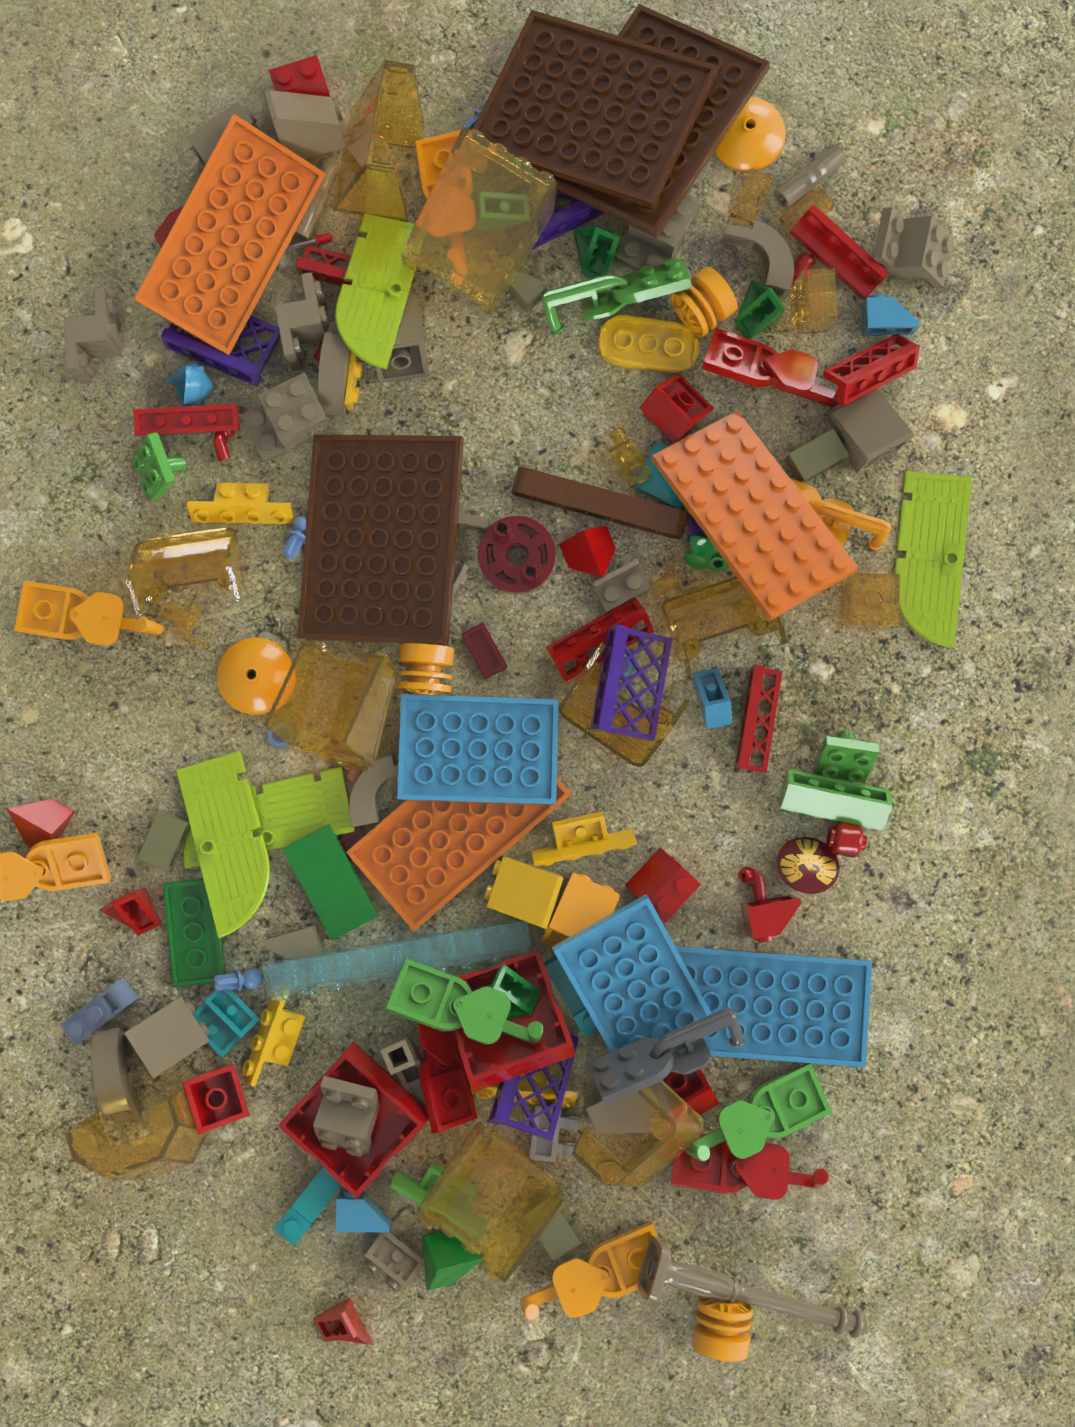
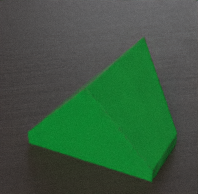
[573,225,621,278]
[734,280,786,339]
[490,964,541,1020]
[422,1230,486,1291]

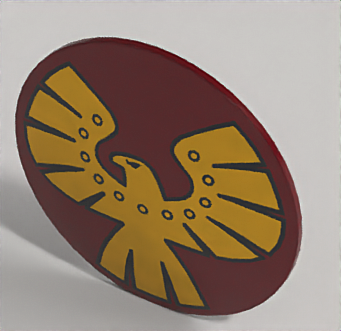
[777,837,840,894]

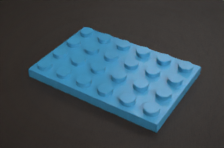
[397,694,559,805]
[552,894,715,1052]

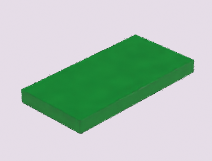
[282,823,379,940]
[163,878,226,988]

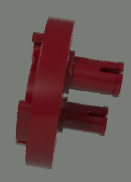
[478,516,556,594]

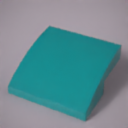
[633,442,684,510]
[193,989,260,1058]

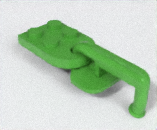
[542,258,692,336]
[386,958,543,1044]
[684,1063,832,1161]

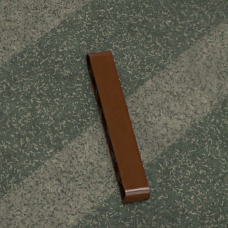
[511,467,689,539]

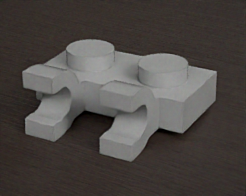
[529,1105,580,1163]

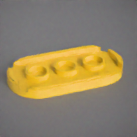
[598,314,699,375]

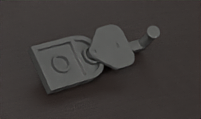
[588,1008,745,1106]

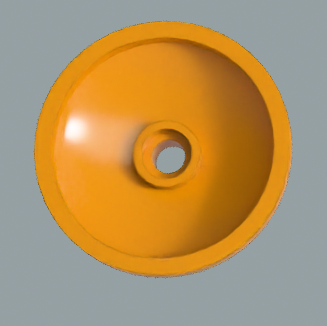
[714,97,786,172]
[217,638,295,715]

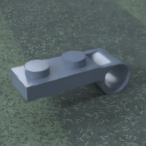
[61,977,139,1046]

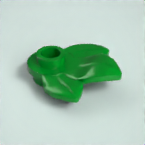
[683,534,729,571]

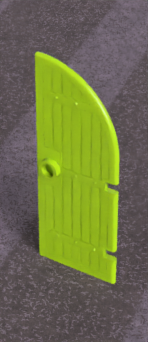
[335,214,427,370]
[893,471,972,648]
[176,751,270,938]
[183,766,355,869]

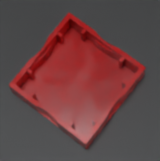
[452,949,575,1092]
[278,1041,429,1198]

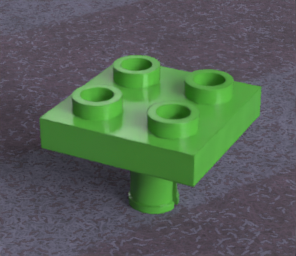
[132,433,186,502]
[814,730,879,783]

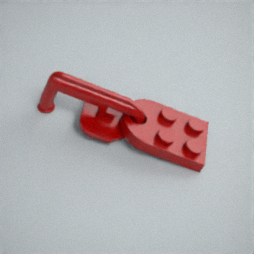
[701,328,848,408]
[417,1022,478,1133]
[671,1129,829,1200]

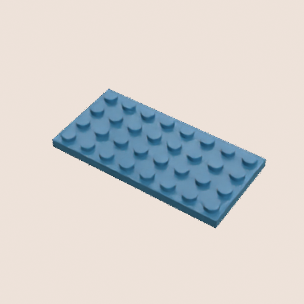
[675,946,872,1067]

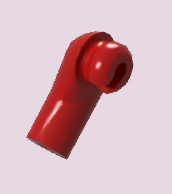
[793,252,815,292]
[738,866,767,901]

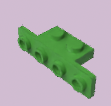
[389,1162,487,1239]

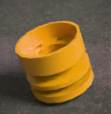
[670,266,738,338]
[397,643,454,695]
[692,1296,754,1362]

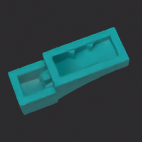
[544,955,598,1038]
[274,1166,342,1246]

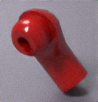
[213,431,235,461]

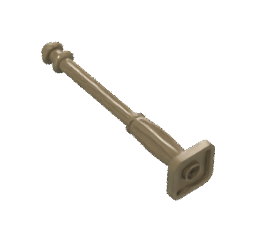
[638,1236,867,1338]

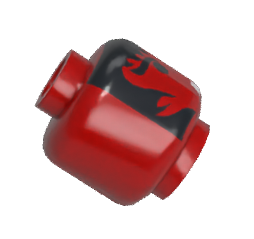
[826,822,867,858]

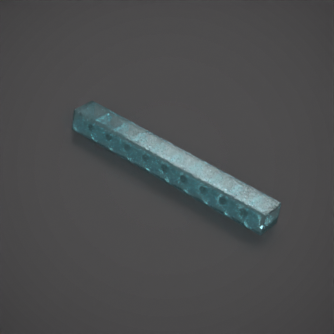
[262,919,532,1001]

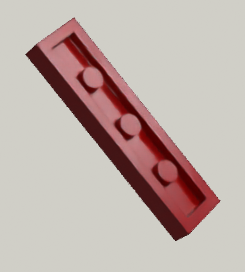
[789,204,890,301]
[296,244,352,286]
[823,334,920,406]
[133,404,243,436]
[546,597,655,682]
[735,665,783,773]

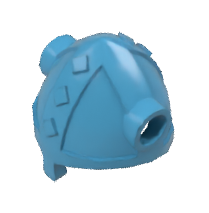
[166,363,213,407]

